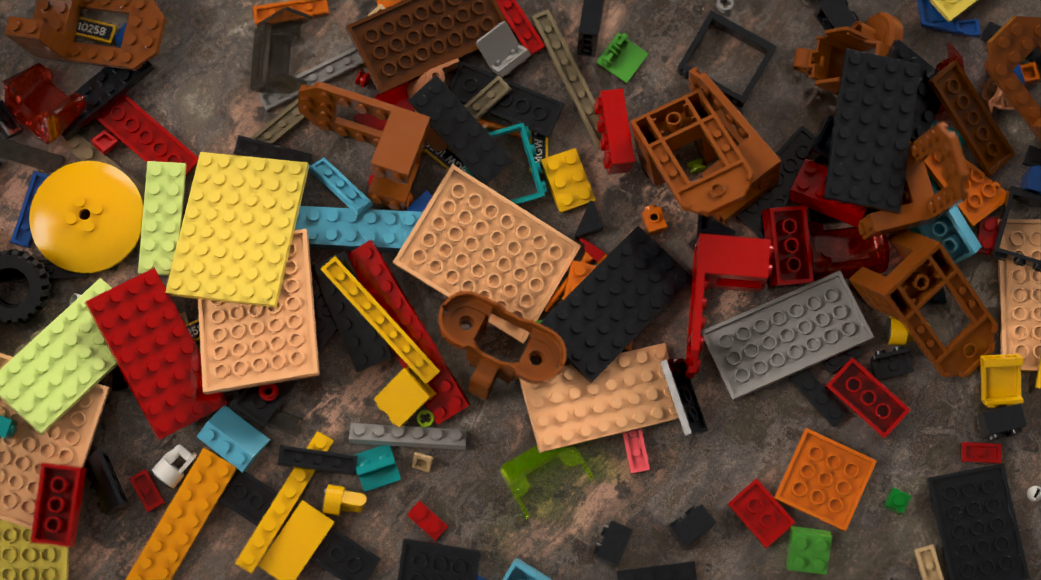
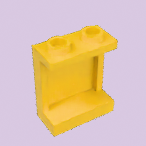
[980,353,1024,408]
[374,366,436,428]

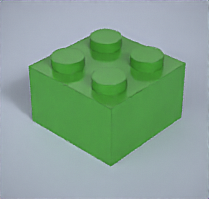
[786,526,832,575]

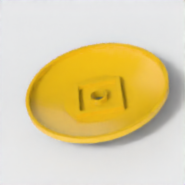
[29,161,144,274]

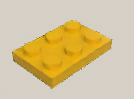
[540,148,596,214]

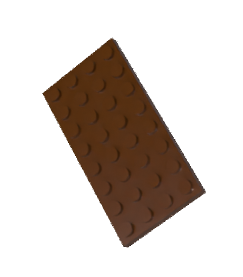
[346,0,508,95]

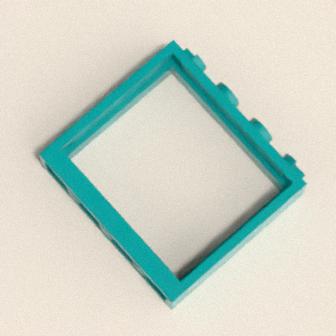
[464,123,547,205]

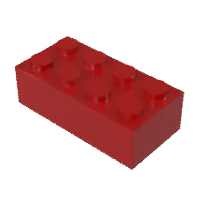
[594,88,635,175]
[789,158,869,228]
[762,205,814,287]
[826,357,911,439]
[30,463,86,547]

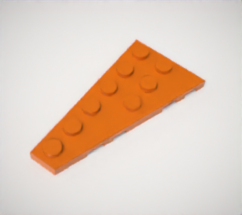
[910,141,1007,228]

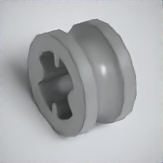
[716,0,734,14]

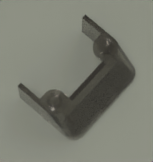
[250,7,312,94]

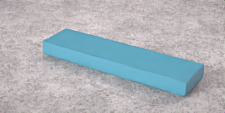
[309,157,373,216]

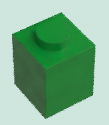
[882,487,911,516]

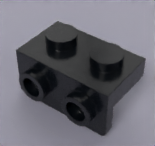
[870,345,914,380]

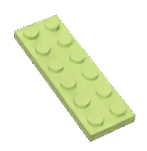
[138,161,186,276]

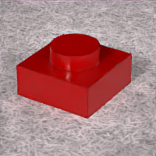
[91,129,118,155]

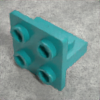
[354,445,401,492]

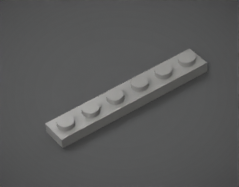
[349,423,467,450]

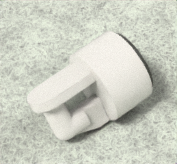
[152,445,197,489]

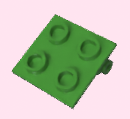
[597,33,648,83]

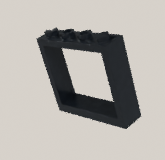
[577,0,605,57]
[677,10,777,108]
[990,186,1041,272]

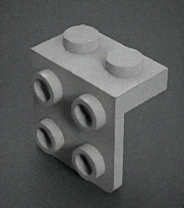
[476,21,531,77]

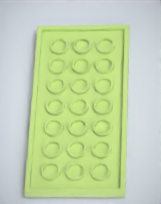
[0,278,117,435]

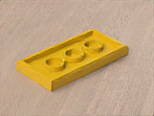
[258,500,335,580]

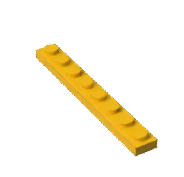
[320,256,440,385]
[235,431,334,574]

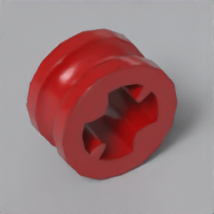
[355,69,370,88]

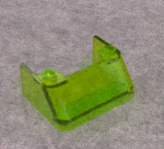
[500,445,594,519]

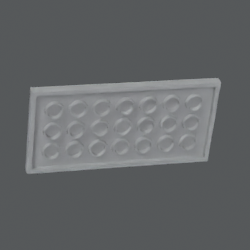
[700,271,874,401]

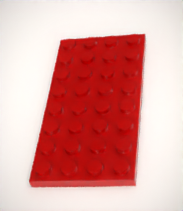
[85,268,228,441]

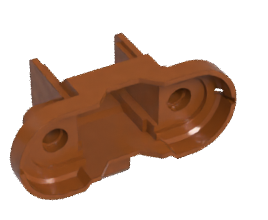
[793,12,903,95]
[438,291,566,400]

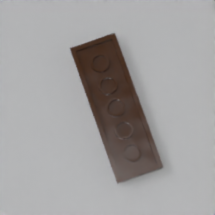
[927,60,1015,176]

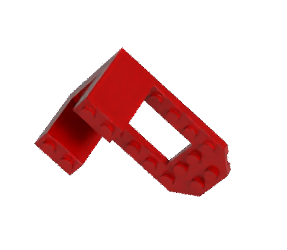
[685,234,774,379]

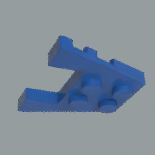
[916,0,981,38]

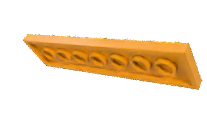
[126,448,237,580]

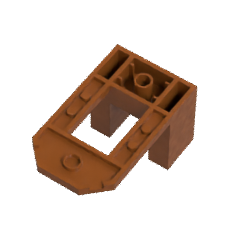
[4,0,167,71]
[985,16,1041,142]
[688,67,781,225]
[298,81,430,211]
[630,88,754,216]
[858,122,969,240]
[849,229,998,377]

